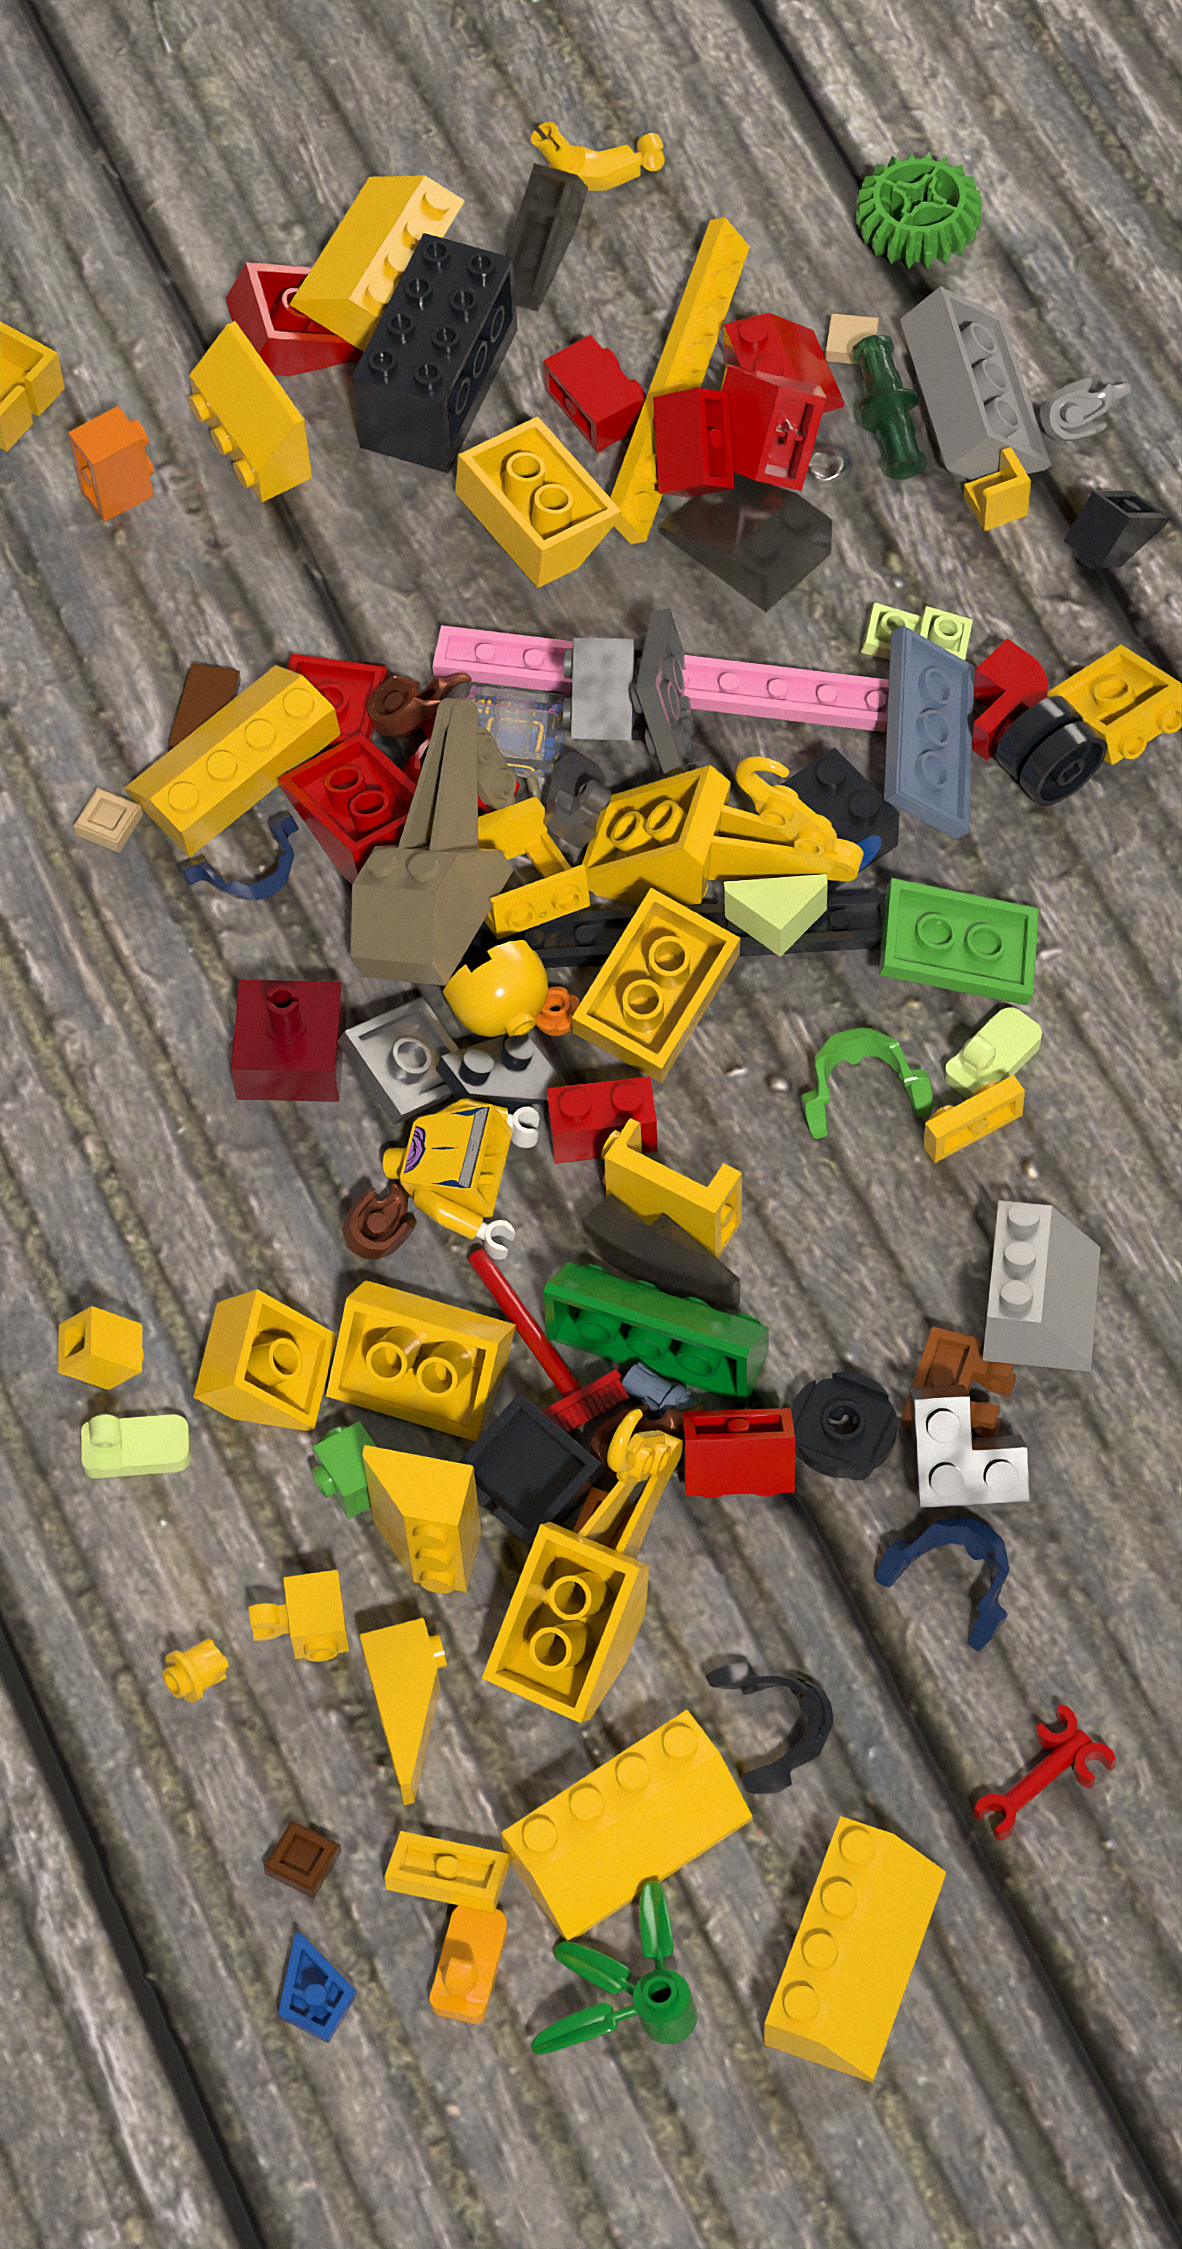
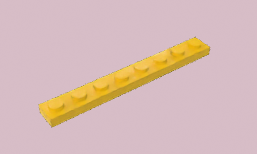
[610,217,750,545]

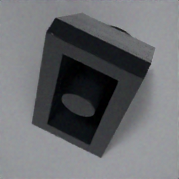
[1063,491,1170,570]

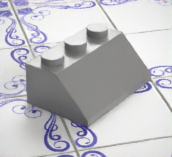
[983,1200,1101,1372]

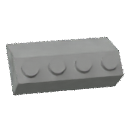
[900,286,1051,481]

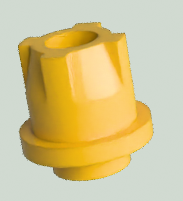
[162,1638,229,1703]

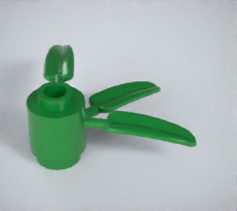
[531,1881,698,2055]

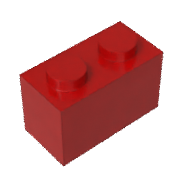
[543,335,646,453]
[653,387,735,498]
[546,1076,658,1164]
[682,1408,795,1498]

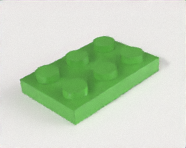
[879,878,1039,1005]

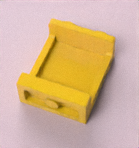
[601,1118,742,1262]

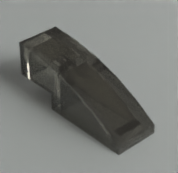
[582,1193,740,1309]

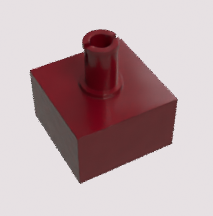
[231,979,346,1102]

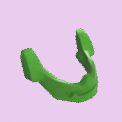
[801,1028,933,1139]

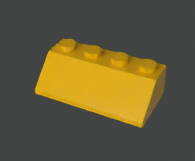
[289,175,465,352]
[125,665,341,858]
[501,1710,753,1942]
[764,1816,946,2083]

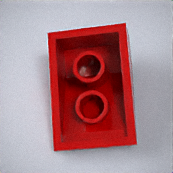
[225,262,364,376]
[277,733,417,884]

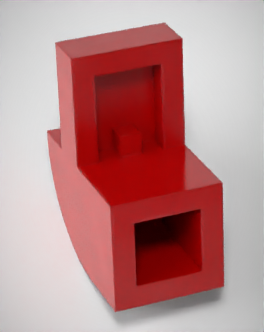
[972,638,1048,761]

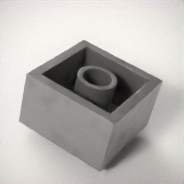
[563,637,643,740]

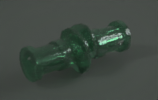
[851,334,928,480]

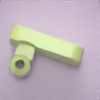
[945,1007,1042,1100]
[81,1414,191,1479]

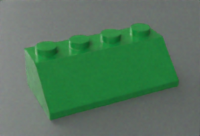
[543,1262,769,1405]

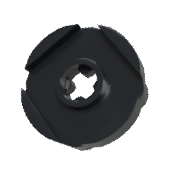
[791,1371,898,1481]

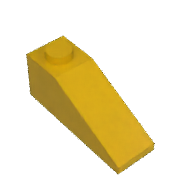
[359,1618,447,1806]

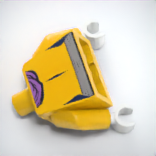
[383,1098,540,1260]

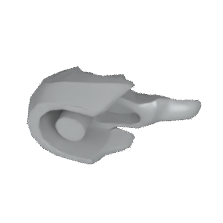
[1040,378,1132,441]

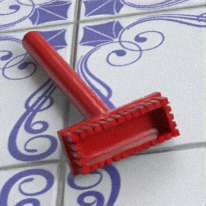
[468,1249,629,1434]

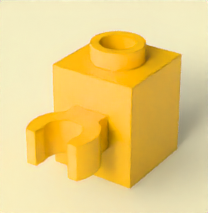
[248,1570,350,1662]

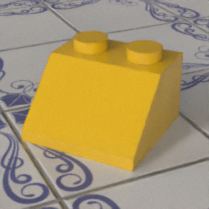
[193,1289,337,1431]

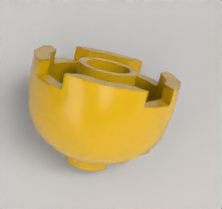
[443,940,548,1038]

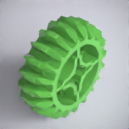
[856,152,982,269]

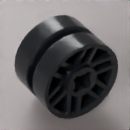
[996,696,1107,806]

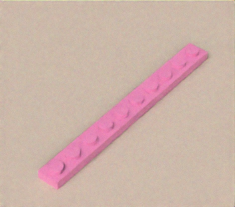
[432,625,889,732]

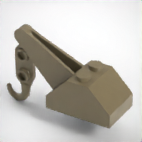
[350,698,541,986]

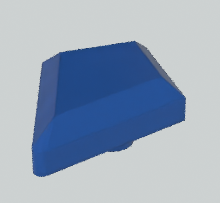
[278,1933,357,2044]

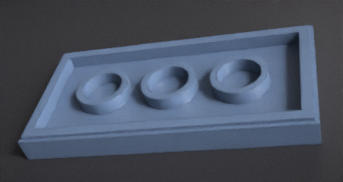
[884,625,974,840]

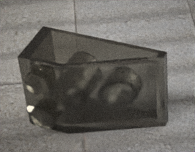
[659,472,832,613]

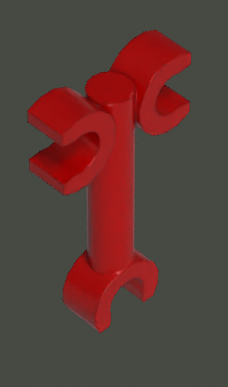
[974,1704,1116,1841]

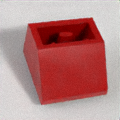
[720,364,827,491]

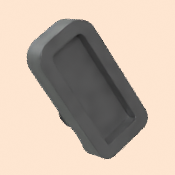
[544,752,611,848]

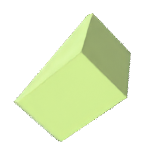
[724,874,827,957]

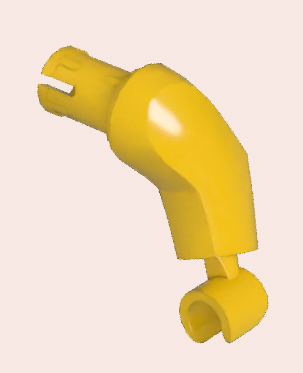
[531,122,665,191]

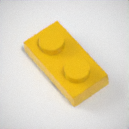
[924,1075,1025,1163]
[384,1831,510,1913]

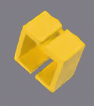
[0,321,65,452]

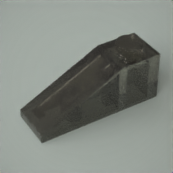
[505,163,589,312]

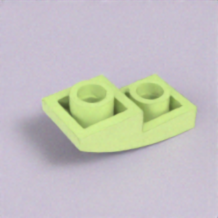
[861,603,973,660]

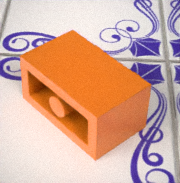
[68,406,155,523]

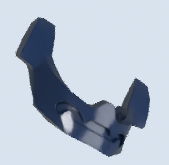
[176,812,299,900]
[875,1518,1010,1651]

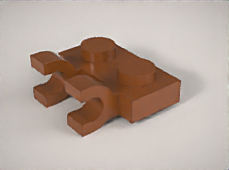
[901,1326,1016,1437]

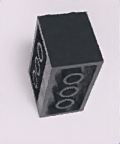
[352,233,518,474]

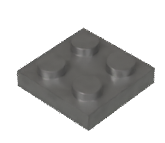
[337,996,459,1125]

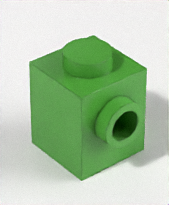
[310,1421,376,1520]

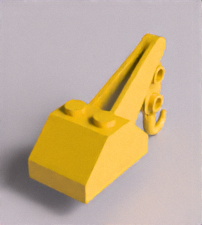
[582,756,864,906]
[482,1409,684,1723]

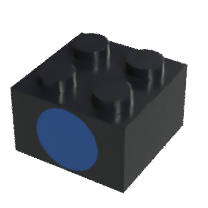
[757,747,900,895]

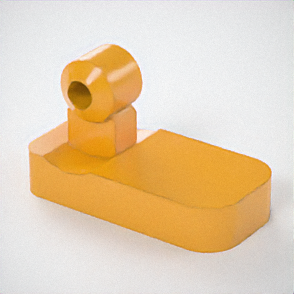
[429,1905,508,2024]

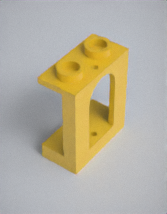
[478,796,590,940]

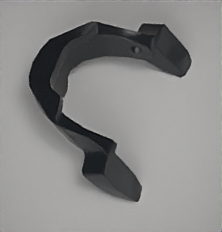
[706,1662,833,1794]

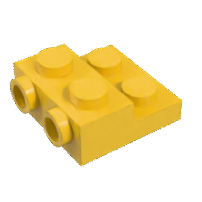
[1047,644,1182,765]

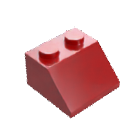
[723,312,844,413]

